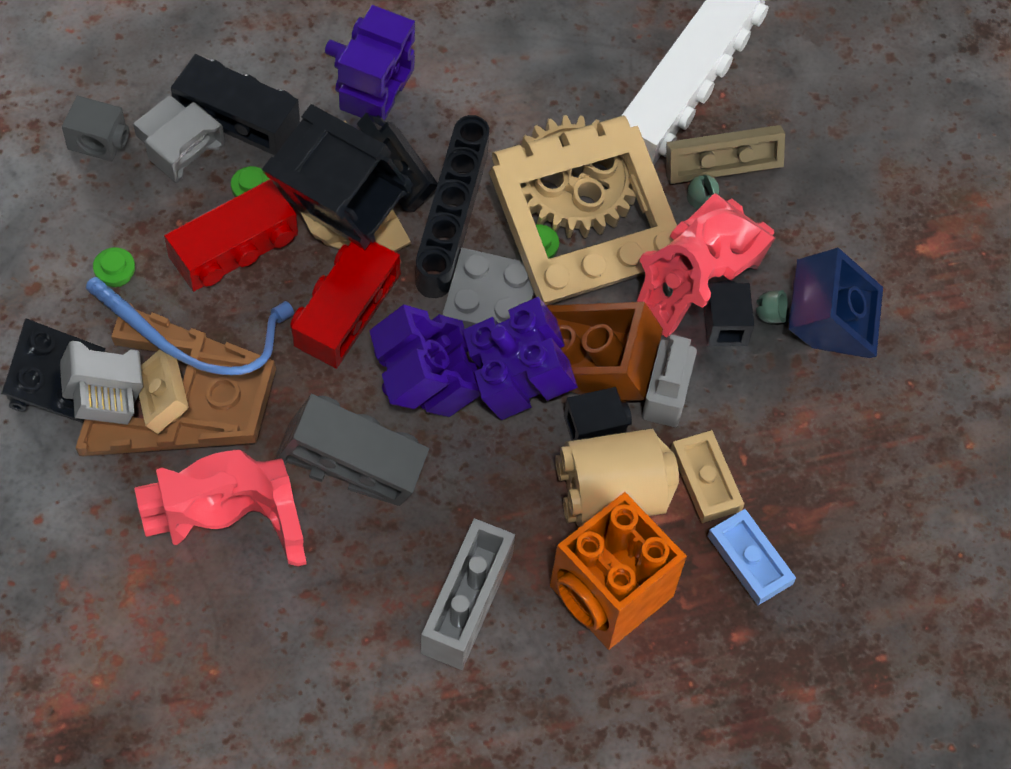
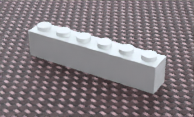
[622,0,769,165]

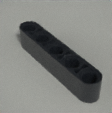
[416,115,490,299]

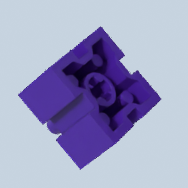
[325,5,415,121]
[463,296,578,420]
[369,304,481,417]

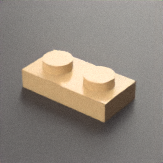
[139,349,189,434]
[671,430,744,523]

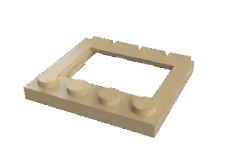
[489,115,677,305]

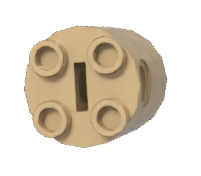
[555,429,679,527]

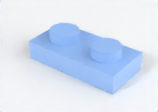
[708,509,796,605]

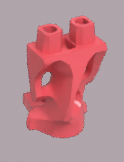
[637,193,776,338]
[134,450,307,567]

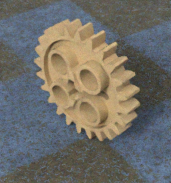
[520,115,636,238]

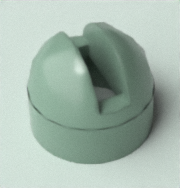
[687,175,720,209]
[756,290,789,324]

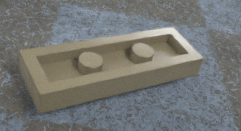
[666,125,785,184]

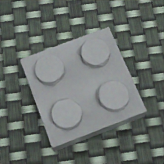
[442,247,534,329]

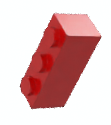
[164,179,298,292]
[290,242,401,369]

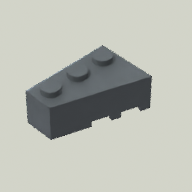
[274,393,430,506]

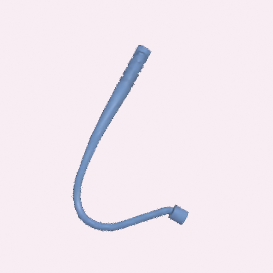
[86,277,294,375]

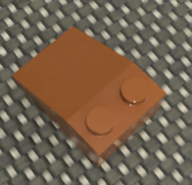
[546,302,663,400]

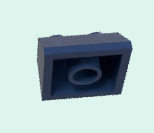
[789,248,883,358]

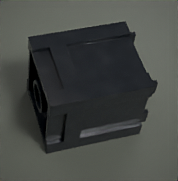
[262,104,413,249]

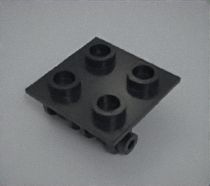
[1,318,106,423]

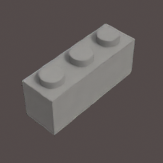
[421,518,515,670]

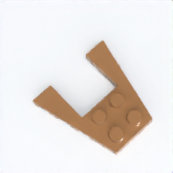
[76,303,276,456]

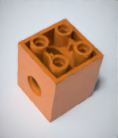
[550,492,687,650]

